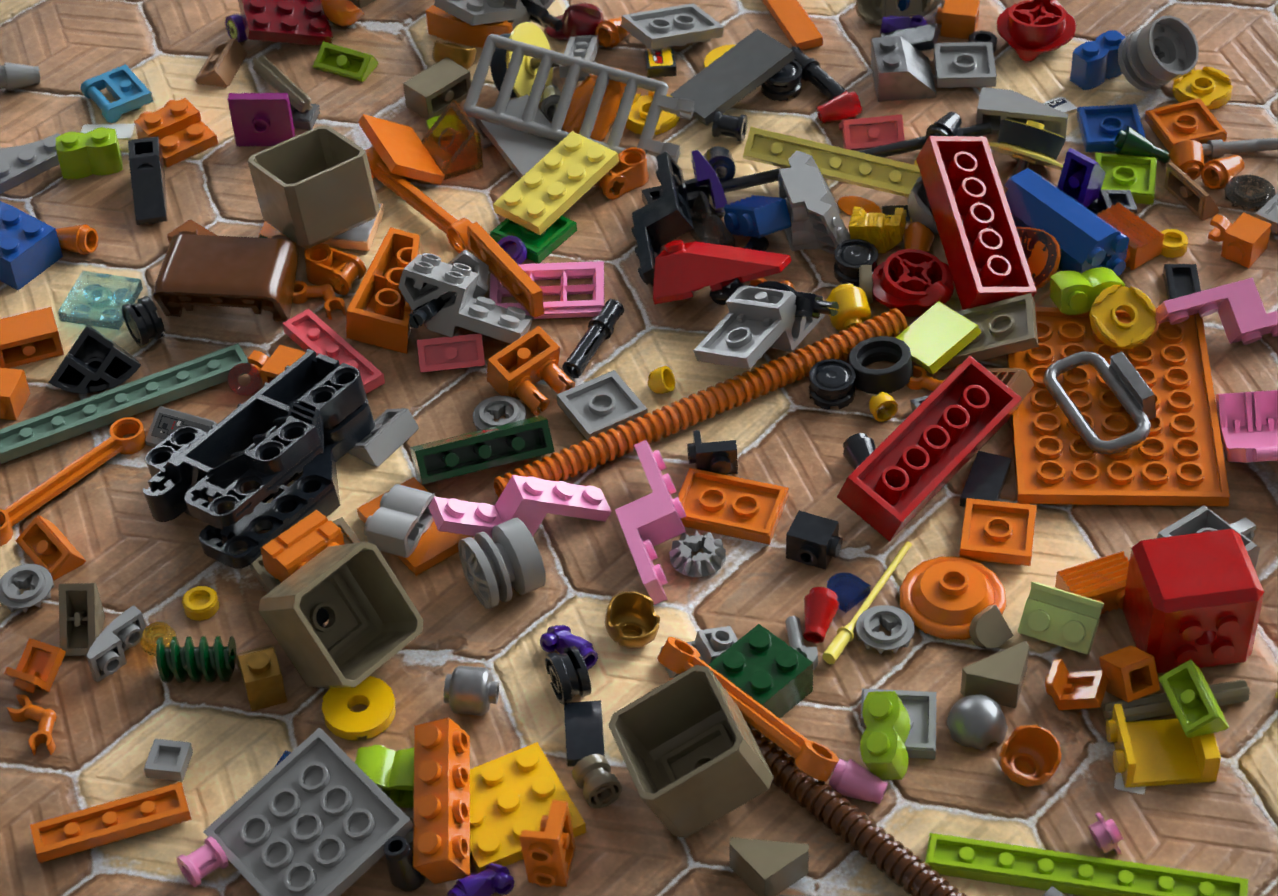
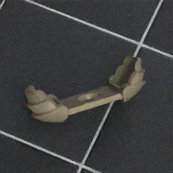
[855,0,941,25]

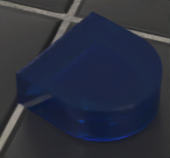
[827,573,870,613]

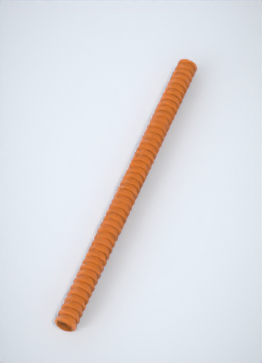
[494,308,908,498]

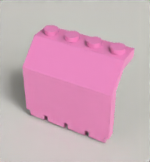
[1215,390,1278,462]

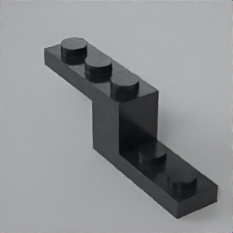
[631,151,694,286]

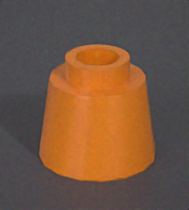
[1169,140,1204,180]

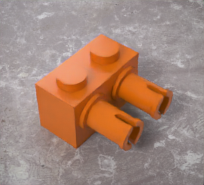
[487,326,575,415]

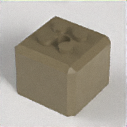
[248,126,380,249]
[259,542,423,689]
[608,665,774,838]

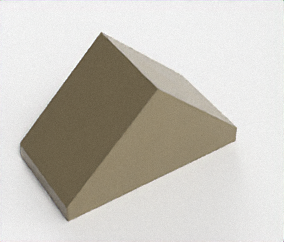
[59,583,105,656]
[960,641,1030,708]
[729,837,809,896]

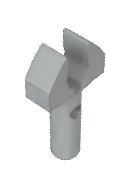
[785,616,818,671]

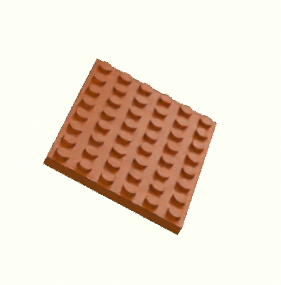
[1007,307,1230,506]

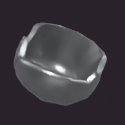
[946,695,1008,751]

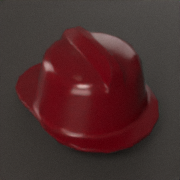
[545,3,604,41]

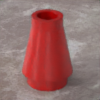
[816,90,862,124]
[803,587,840,643]

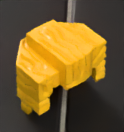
[848,206,907,253]

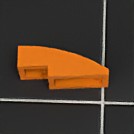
[426,5,513,48]

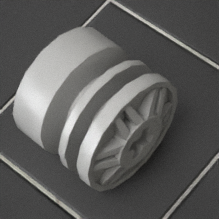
[1118,15,1199,92]
[458,517,546,609]

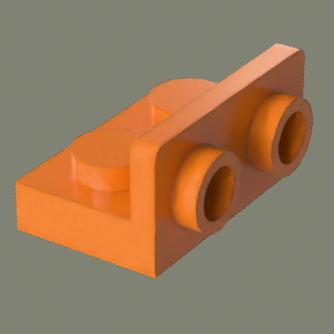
[520,800,576,887]

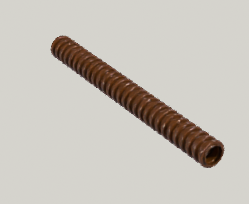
[746,722,967,896]

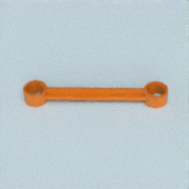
[366,146,472,253]
[0,417,146,546]
[657,637,839,781]

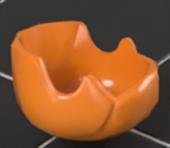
[321,0,364,27]
[999,725,1062,788]

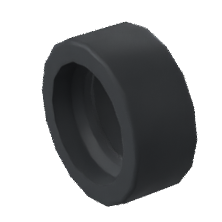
[849,336,913,395]

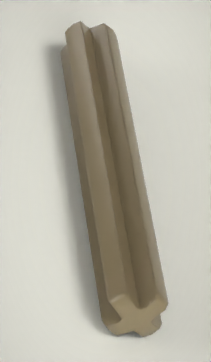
[252,55,312,113]
[1103,680,1250,722]

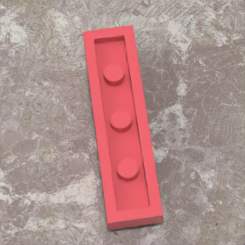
[282,309,385,394]

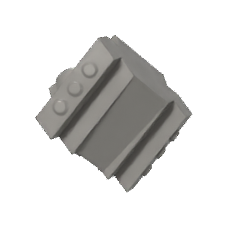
[778,150,850,254]

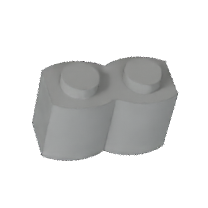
[364,484,435,558]

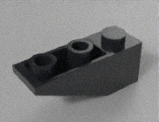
[128,136,167,225]

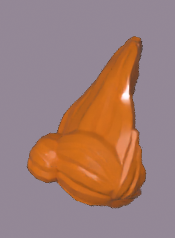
[556,68,626,141]

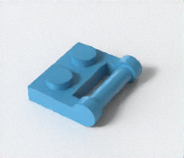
[81,64,153,123]

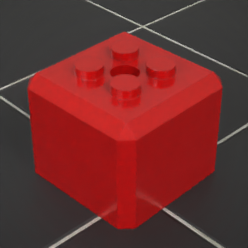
[1122,529,1264,674]

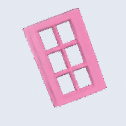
[489,261,604,319]

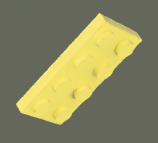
[493,131,619,235]

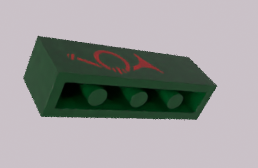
[410,416,555,484]

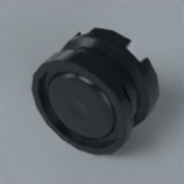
[761,60,802,101]
[834,239,878,287]
[122,296,165,347]
[809,359,856,410]
[545,646,591,704]

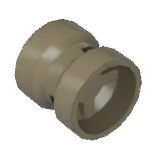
[572,754,622,808]

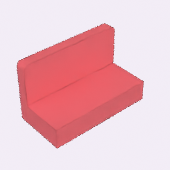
[839,114,905,150]
[417,333,485,373]

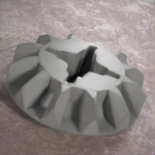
[473,396,526,431]
[669,530,726,577]
[0,564,55,613]
[856,605,914,655]

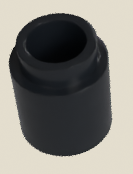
[704,146,736,181]

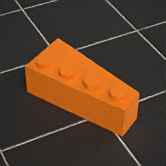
[346,227,420,354]

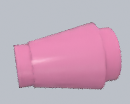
[829,759,888,804]

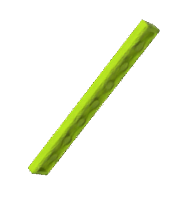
[925,833,1248,896]

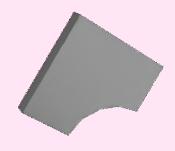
[860,689,937,759]

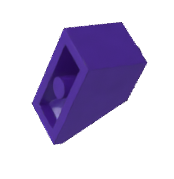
[1057,148,1106,208]

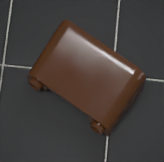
[153,231,299,321]

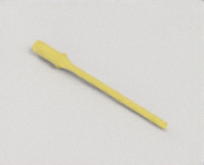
[822,541,912,664]

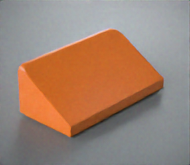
[15,515,86,581]

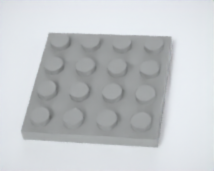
[203,727,414,896]

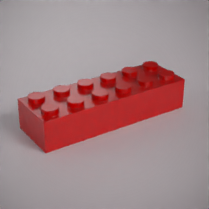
[916,136,1037,310]
[837,356,1022,542]

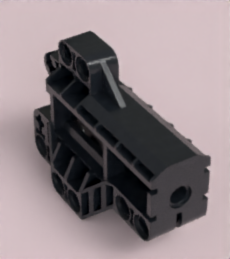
[143,349,375,569]

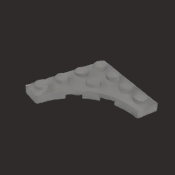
[0,133,60,194]

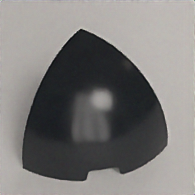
[48,324,141,394]

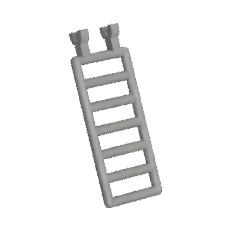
[462,34,694,163]

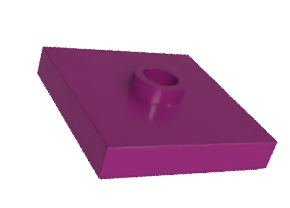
[227,93,295,147]

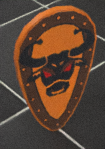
[1016,227,1061,290]

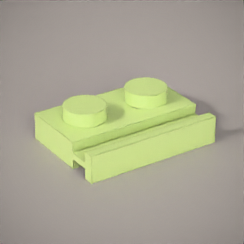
[1017,581,1104,655]

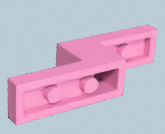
[1155,277,1278,345]
[615,440,686,605]
[428,475,612,538]

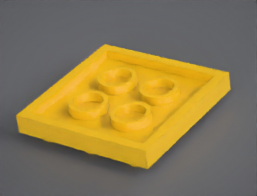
[470,742,586,873]

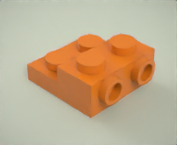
[134,98,218,168]

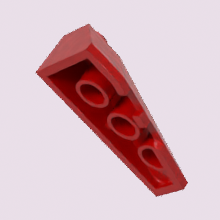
[653,240,792,305]

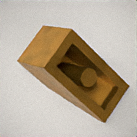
[236,645,287,712]

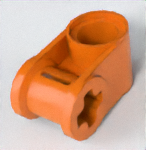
[595,147,648,200]
[304,243,366,295]

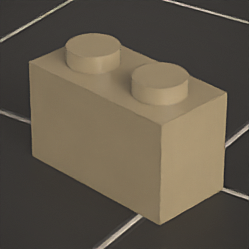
[403,57,471,120]

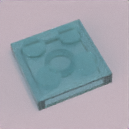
[58,271,143,330]

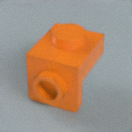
[4,638,66,694]
[1045,659,1109,711]

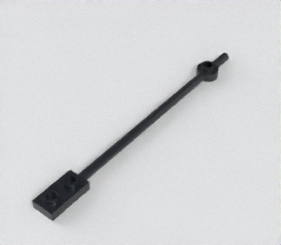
[642,122,992,210]

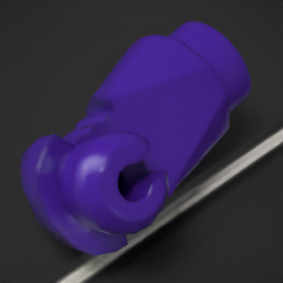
[880,15,927,34]
[540,625,598,670]
[447,863,514,896]

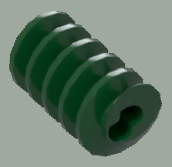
[156,636,236,683]

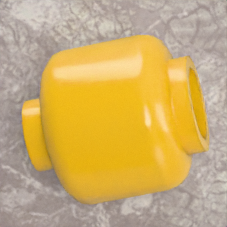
[826,283,871,331]

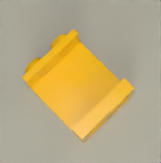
[1106,704,1221,788]

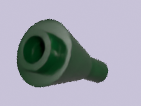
[1113,126,1170,164]

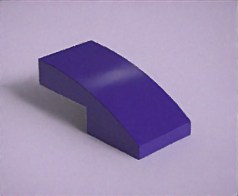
[691,150,727,214]

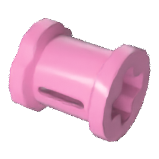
[176,836,229,887]

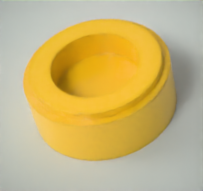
[1161,229,1188,258]
[182,586,219,621]

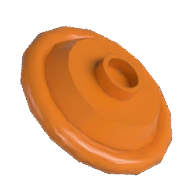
[899,556,1006,640]

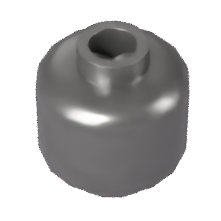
[444,666,499,716]

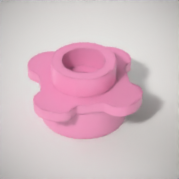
[1088,812,1123,855]

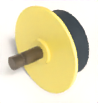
[490,22,559,103]
[988,119,1066,176]

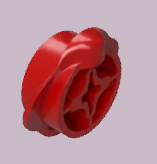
[997,0,1076,62]
[872,249,954,317]

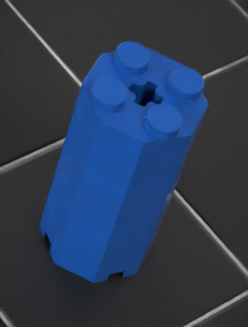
[1004,168,1129,276]

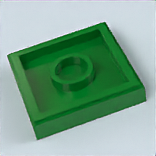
[490,216,577,264]

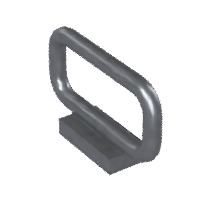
[1043,351,1156,455]

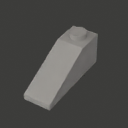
[976,87,1068,139]

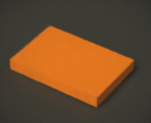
[358,114,445,185]
[677,468,789,545]
[357,477,473,576]

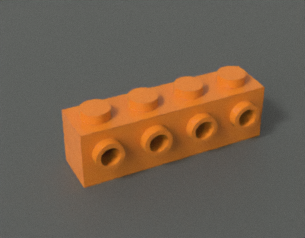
[413,717,470,884]

